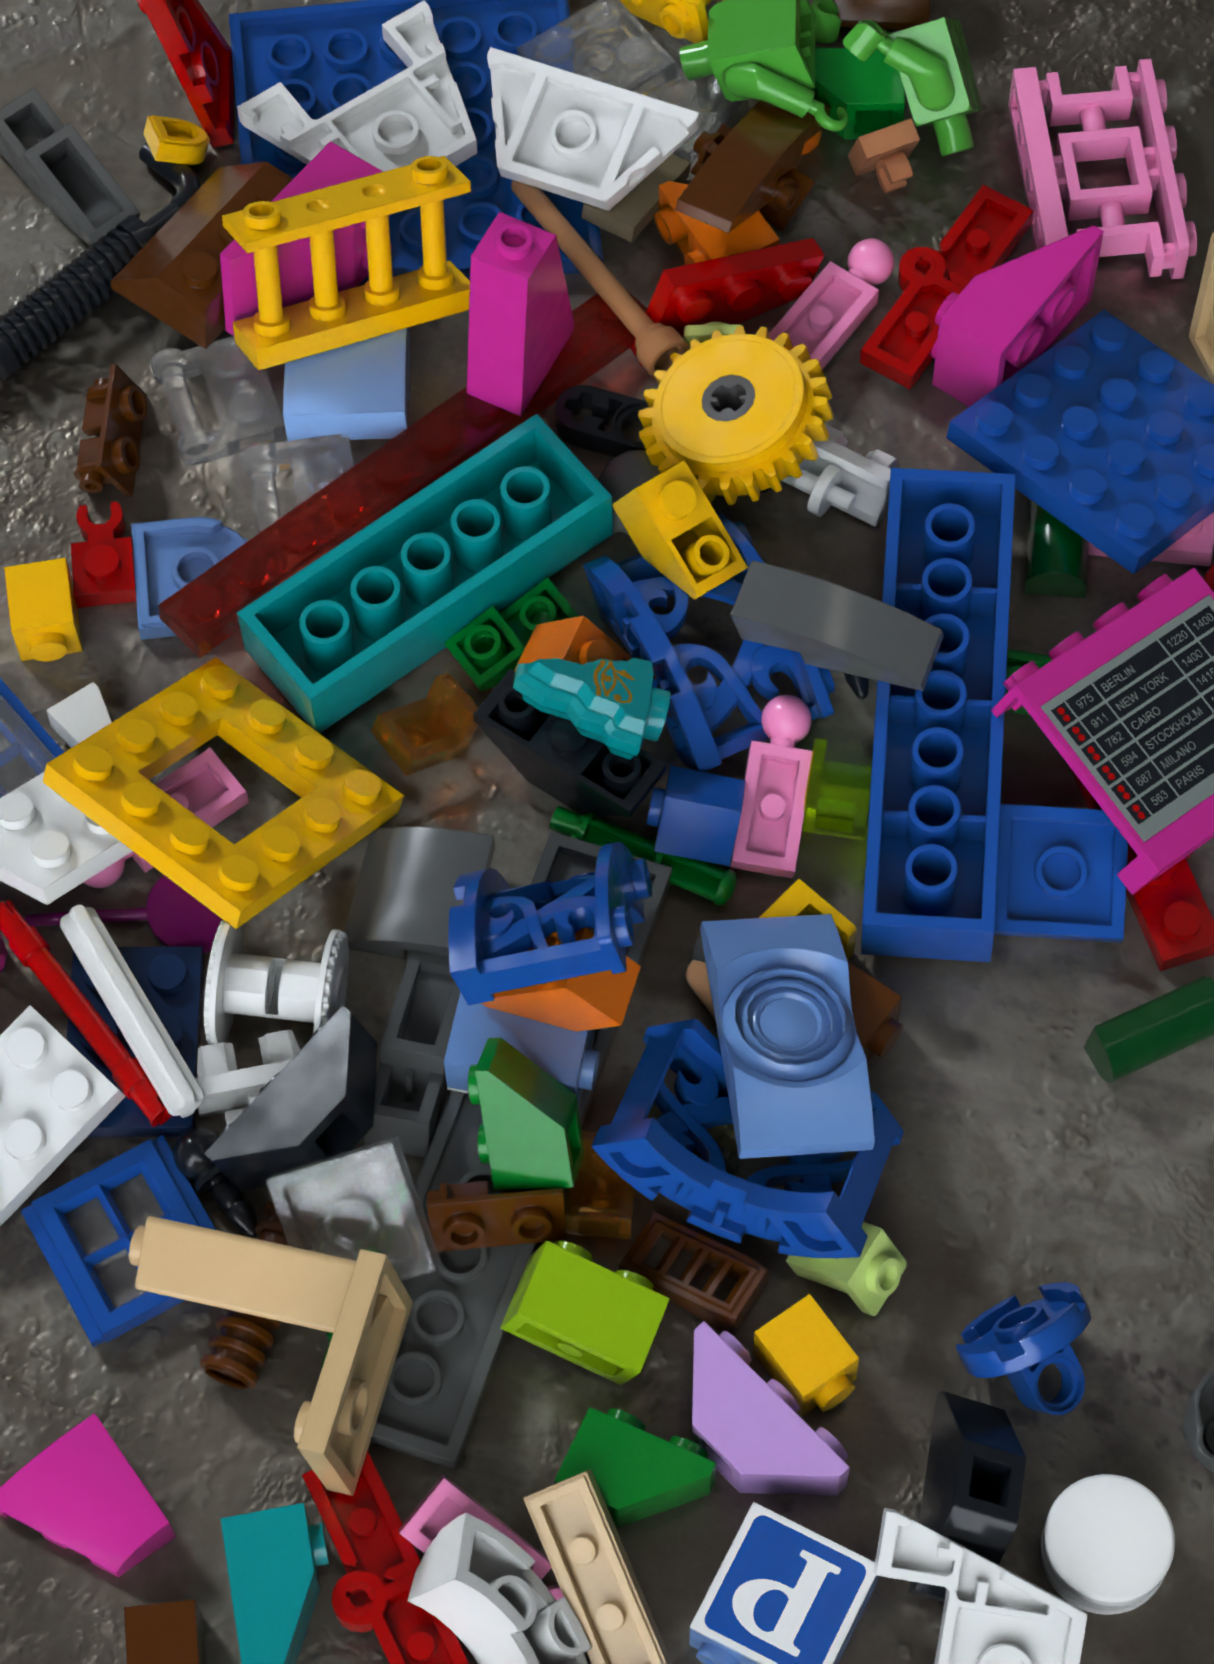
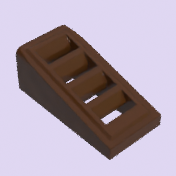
[619,1212,769,1336]

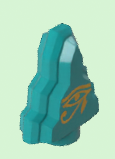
[513,658,671,760]

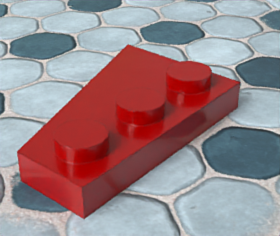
[137,0,234,148]
[631,238,825,366]

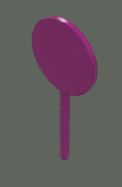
[24,875,223,953]

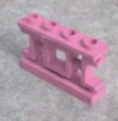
[1008,58,1197,280]

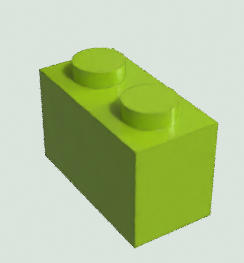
[500,1241,670,1386]

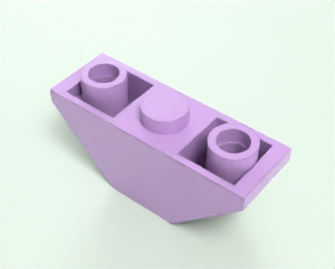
[692,1321,850,1496]

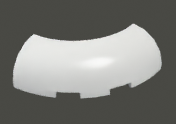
[408,1513,592,1664]

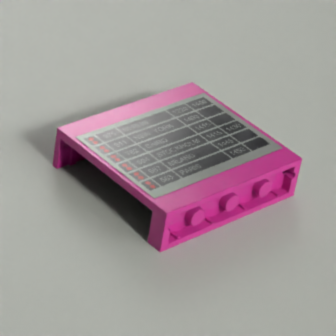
[991,568,1214,895]

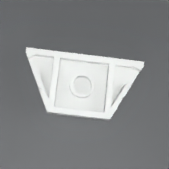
[487,47,702,211]

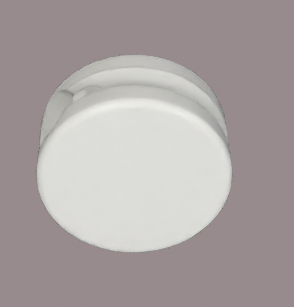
[1040,1474,1175,1615]

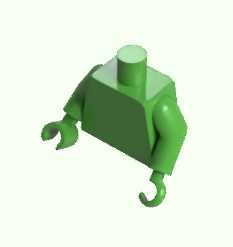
[679,0,848,131]
[843,17,982,157]

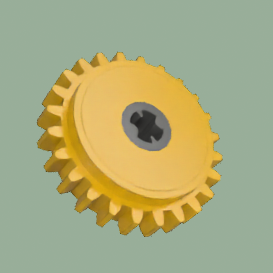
[638,326,834,506]

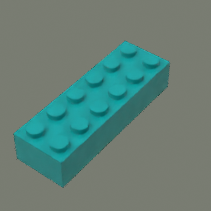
[237,414,613,733]

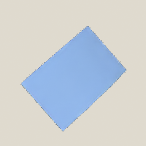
[283,327,410,441]

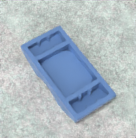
[700,914,875,1159]

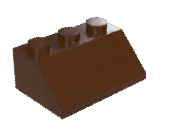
[111,162,293,349]

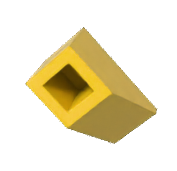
[612,460,748,600]

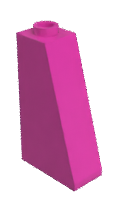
[467,212,574,416]

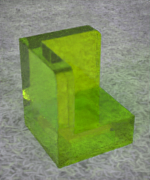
[802,738,872,840]

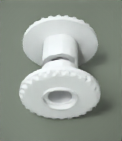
[204,920,349,1044]

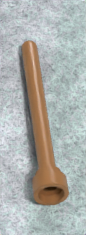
[511,180,690,378]

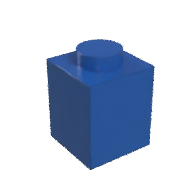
[646,766,746,866]

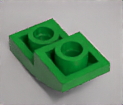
[444,577,579,692]

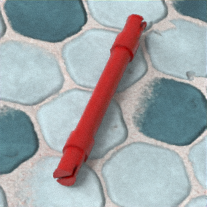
[0,900,172,1127]

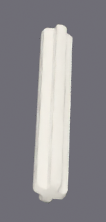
[60,904,205,1118]

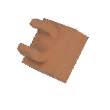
[847,118,920,194]

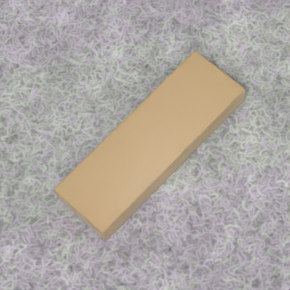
[523,1469,673,1664]

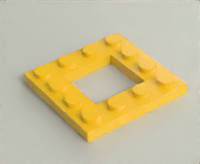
[43,657,404,929]

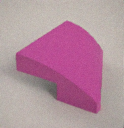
[0,1413,176,1577]

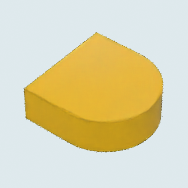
[143,115,210,165]

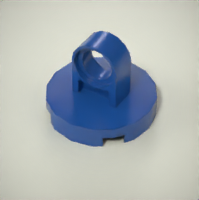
[956,1282,1091,1415]

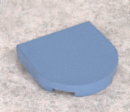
[131,517,259,640]

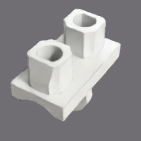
[782,424,898,527]
[195,1029,300,1125]

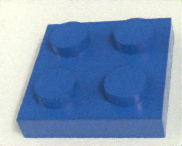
[994,804,1128,943]

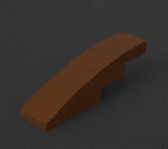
[675,99,832,233]

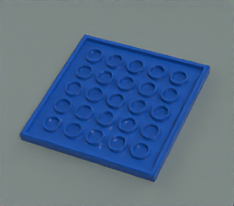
[229,0,604,287]

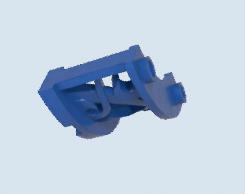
[583,510,835,772]
[448,842,653,1005]
[591,1019,904,1259]

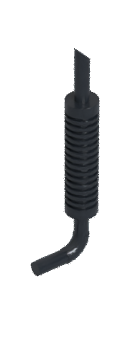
[0,143,201,380]

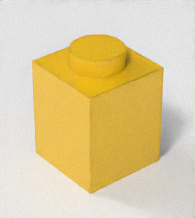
[4,558,83,662]
[753,1294,859,1417]

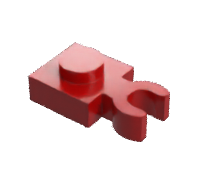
[70,501,137,608]

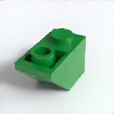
[812,46,905,140]
[468,1038,585,1190]
[554,1407,716,1528]

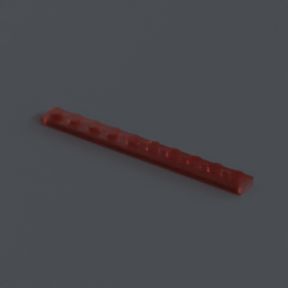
[158,290,647,658]

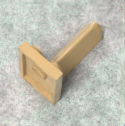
[129,1216,413,1496]

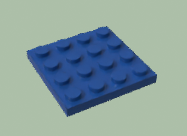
[946,309,1214,574]

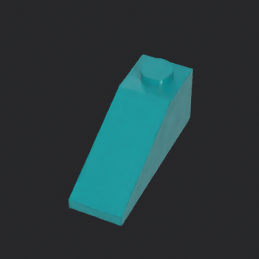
[220,1503,330,1664]

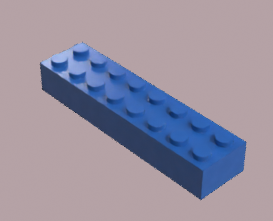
[861,468,1016,962]

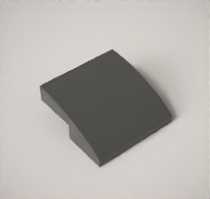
[344,827,495,959]

